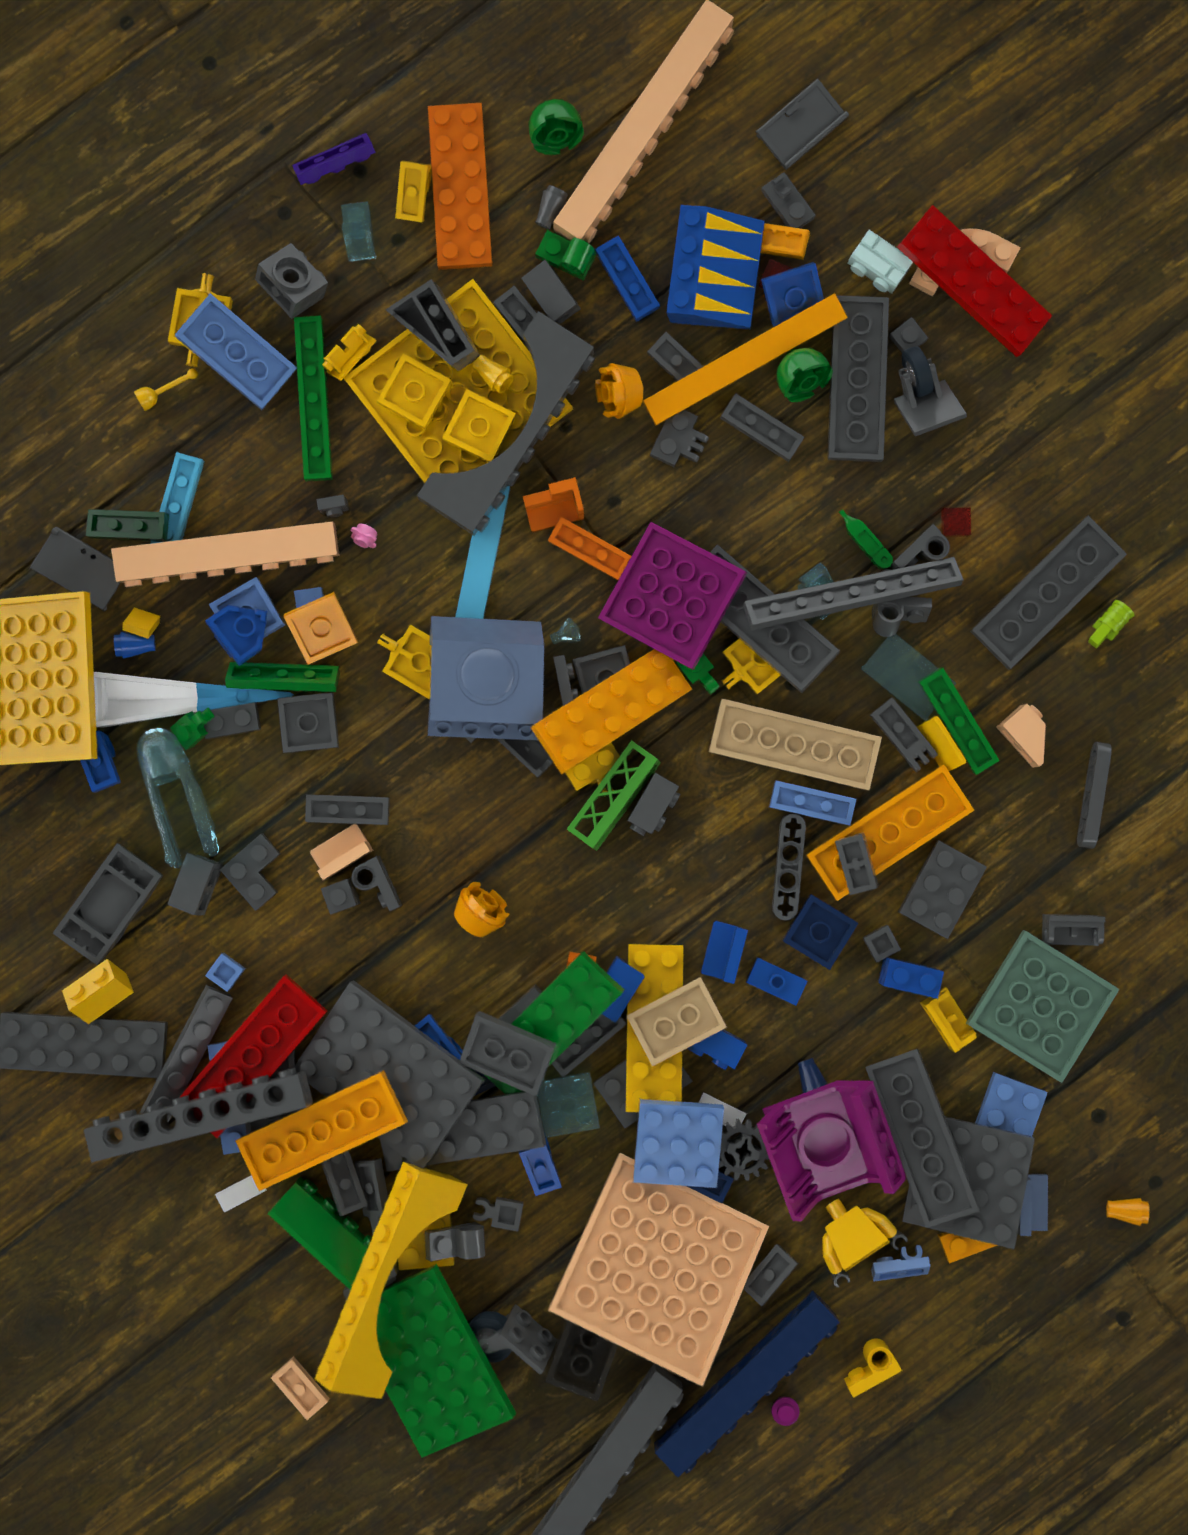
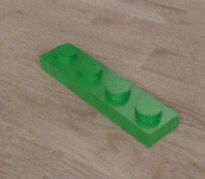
[225,662,340,692]
[918,667,1000,775]

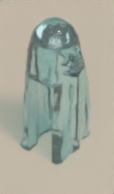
[136,728,219,868]

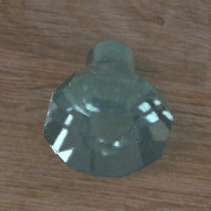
[550,618,581,644]

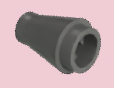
[535,185,568,230]

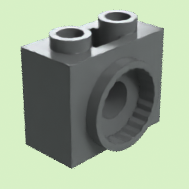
[255,243,328,319]

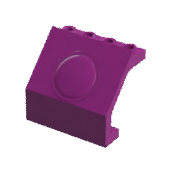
[757,1080,906,1221]

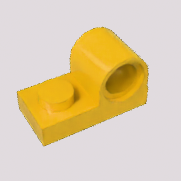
[395,161,432,222]
[844,1338,902,1398]

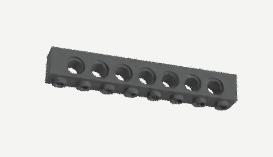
[84,1068,313,1163]

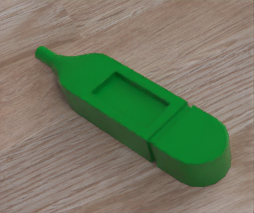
[839,509,893,570]

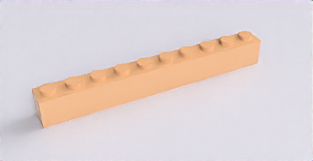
[553,0,734,243]

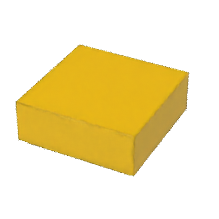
[122,607,160,639]

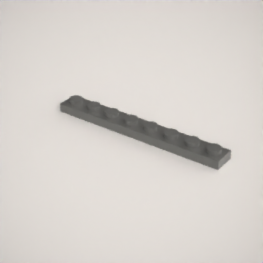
[743,557,964,630]

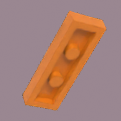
[548,517,632,580]

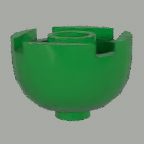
[528,99,584,155]
[776,348,833,402]

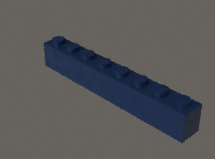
[654,1290,839,1477]

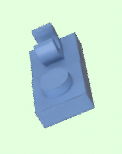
[871,1245,931,1282]

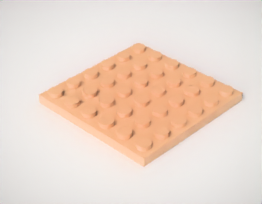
[548,1153,769,1386]

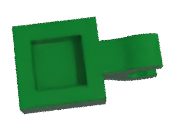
[676,654,720,695]
[170,708,215,750]

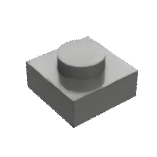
[889,317,928,353]
[316,495,349,518]
[862,925,901,962]

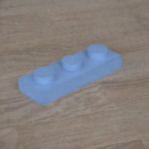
[769,781,856,826]

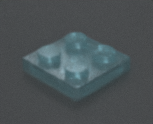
[538,1072,600,1138]

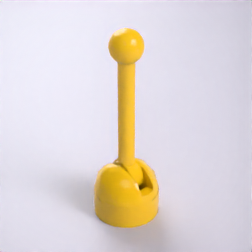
[134,368,198,411]

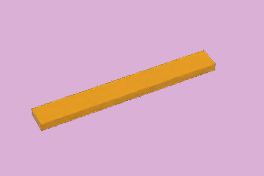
[643,293,848,426]

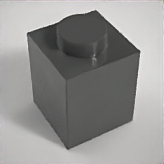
[321,878,361,915]

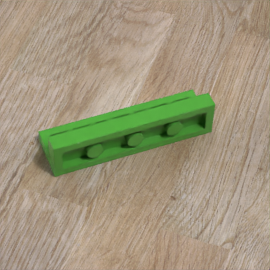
[567,740,661,851]

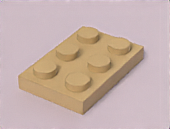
[627,977,727,1066]

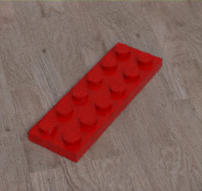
[897,205,1052,357]
[180,974,328,1138]

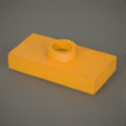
[761,223,810,260]

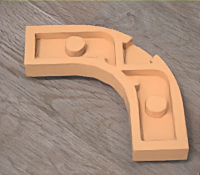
[909,229,1021,296]

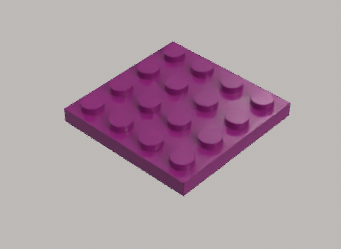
[598,522,747,670]

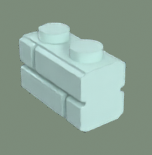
[848,230,913,294]

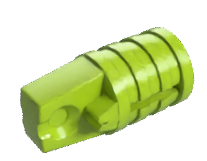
[1088,600,1134,649]

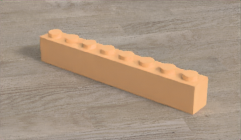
[111,521,340,587]

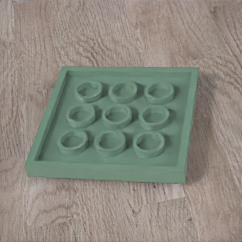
[966,930,1120,1083]

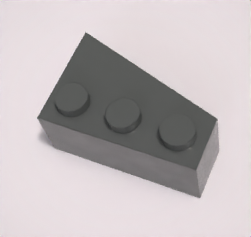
[386,279,480,371]

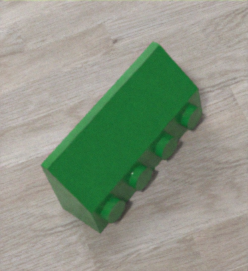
[268,1176,372,1290]

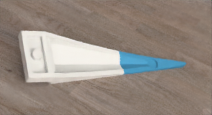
[94,672,294,728]

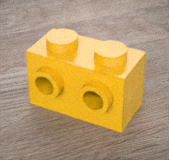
[62,959,134,1024]

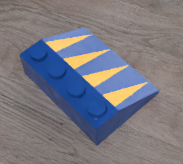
[666,205,765,330]

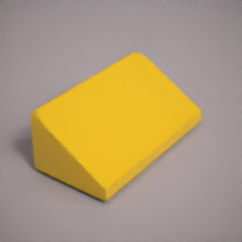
[917,716,967,771]

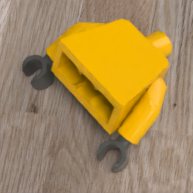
[822,1199,908,1288]

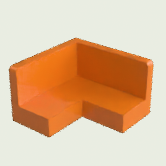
[523,477,584,532]

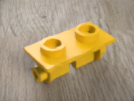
[322,324,377,381]

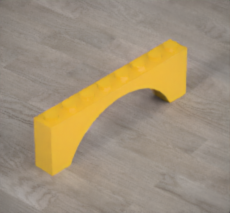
[315,1162,468,1399]

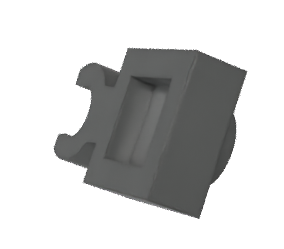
[473,1197,524,1231]

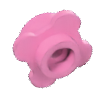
[351,523,378,548]

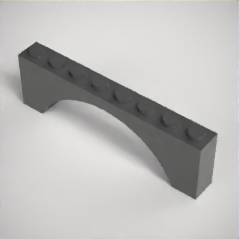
[417,311,595,536]

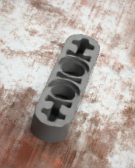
[1077,742,1112,849]
[772,814,806,920]

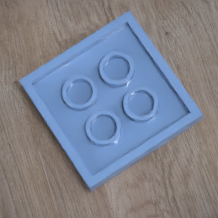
[633,1099,724,1188]

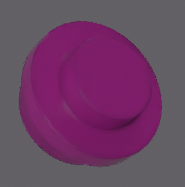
[771,1397,800,1426]

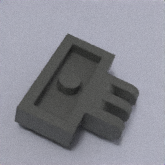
[650,410,709,467]

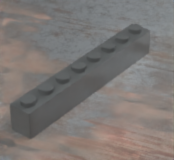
[531,1363,684,1535]

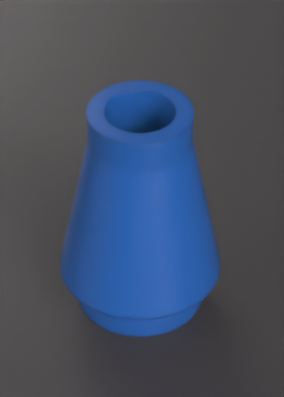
[114,632,155,659]

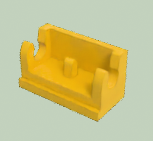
[920,987,977,1053]

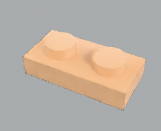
[271,1356,330,1420]

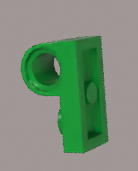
[535,230,596,281]

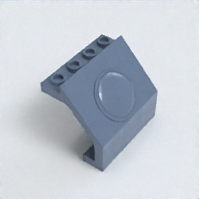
[428,616,544,740]

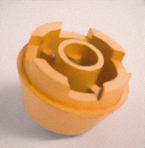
[595,363,643,419]
[454,882,509,937]

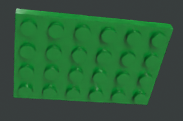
[376,1264,516,1458]

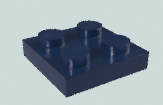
[782,894,858,970]

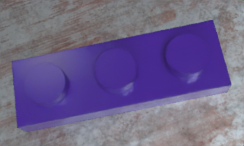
[292,133,376,185]

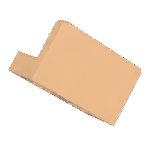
[310,824,374,880]

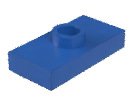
[746,957,808,1006]

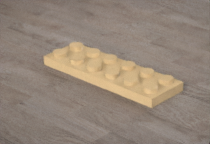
[708,699,882,791]

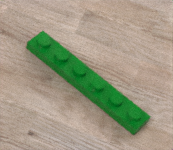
[294,316,333,482]

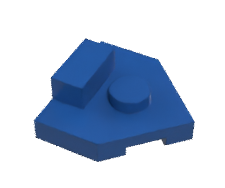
[205,605,267,666]

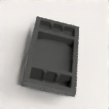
[52,843,163,965]

